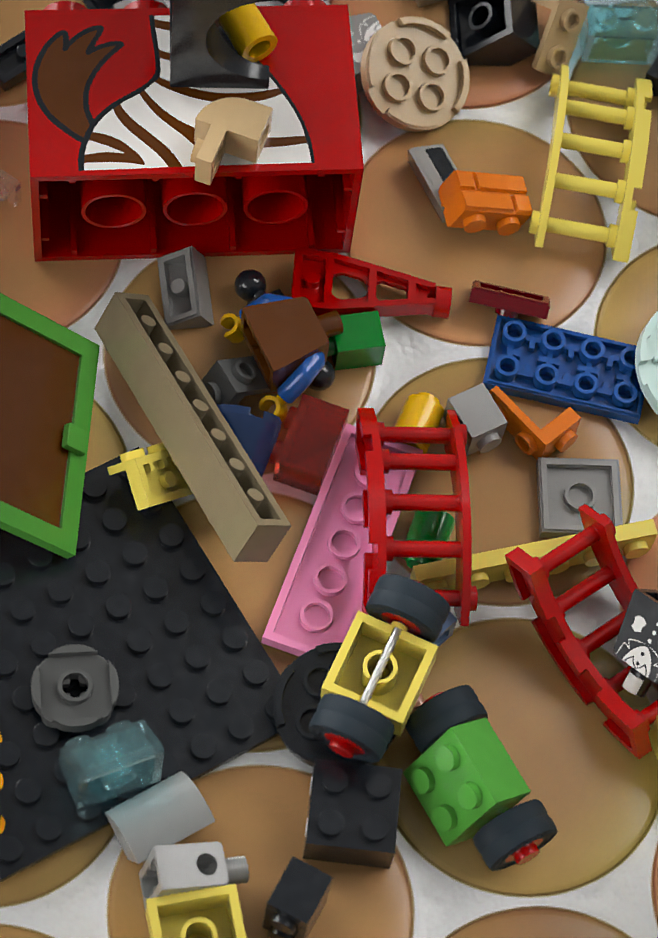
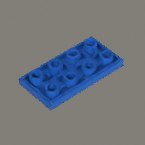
[482,314,644,425]

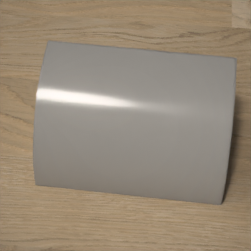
[105,771,216,864]

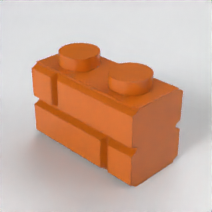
[438,170,533,236]

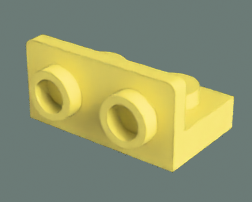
[107,443,192,511]

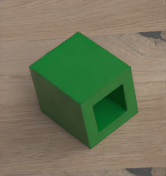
[327,311,386,371]

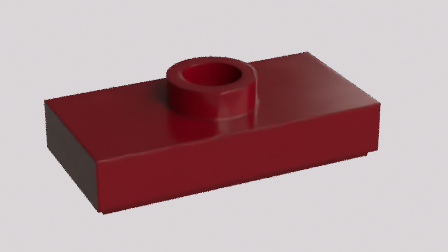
[469,280,550,319]

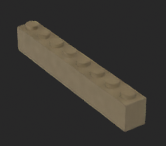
[94,292,291,562]

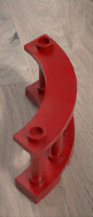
[355,408,478,626]
[505,504,658,759]

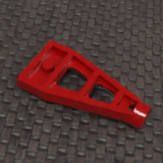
[291,247,452,319]

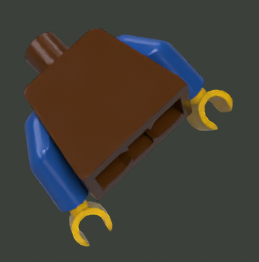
[220,293,344,421]

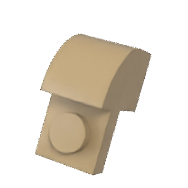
[190,97,273,185]

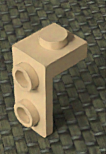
[531,0,590,75]

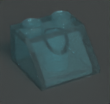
[578,0,658,65]
[59,719,165,811]

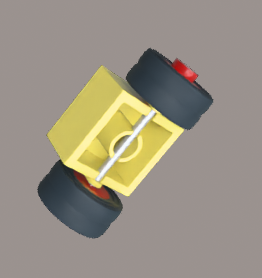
[309,574,450,763]

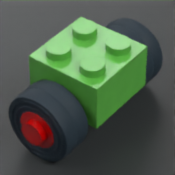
[402,685,557,871]

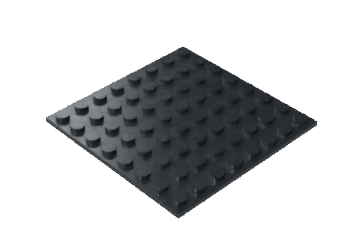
[0,447,281,883]

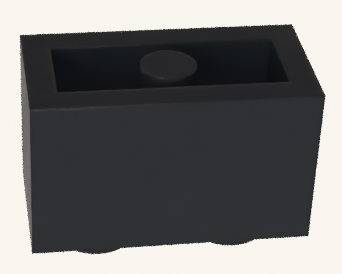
[262,856,333,938]

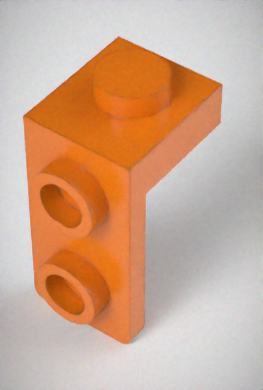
[489,386,581,460]

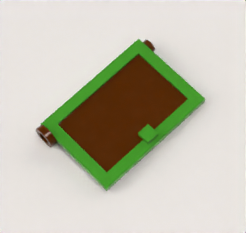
[0,293,100,559]

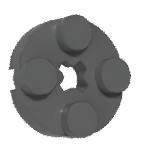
[31,644,119,732]

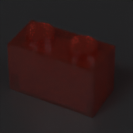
[269,393,350,496]

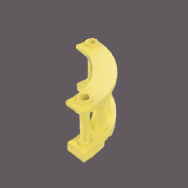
[528,64,652,263]

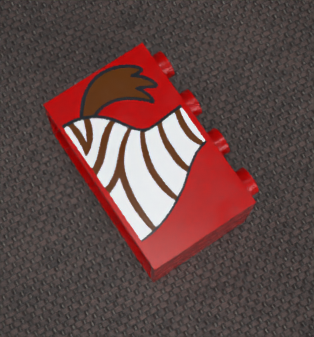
[24,0,364,262]

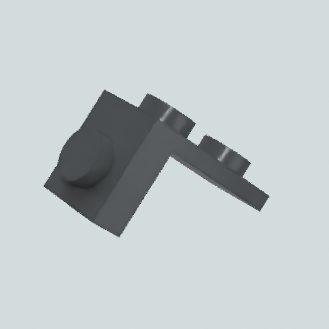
[201,356,277,405]

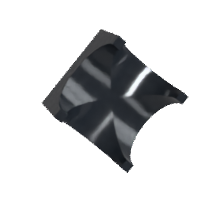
[170,0,277,89]

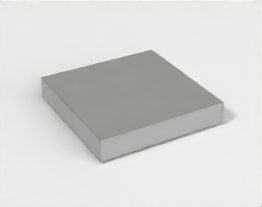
[536,457,623,538]

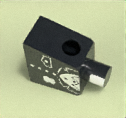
[614,588,658,697]

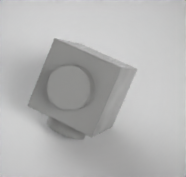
[443,383,508,456]

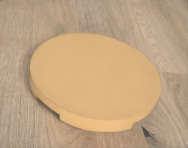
[360,16,470,132]

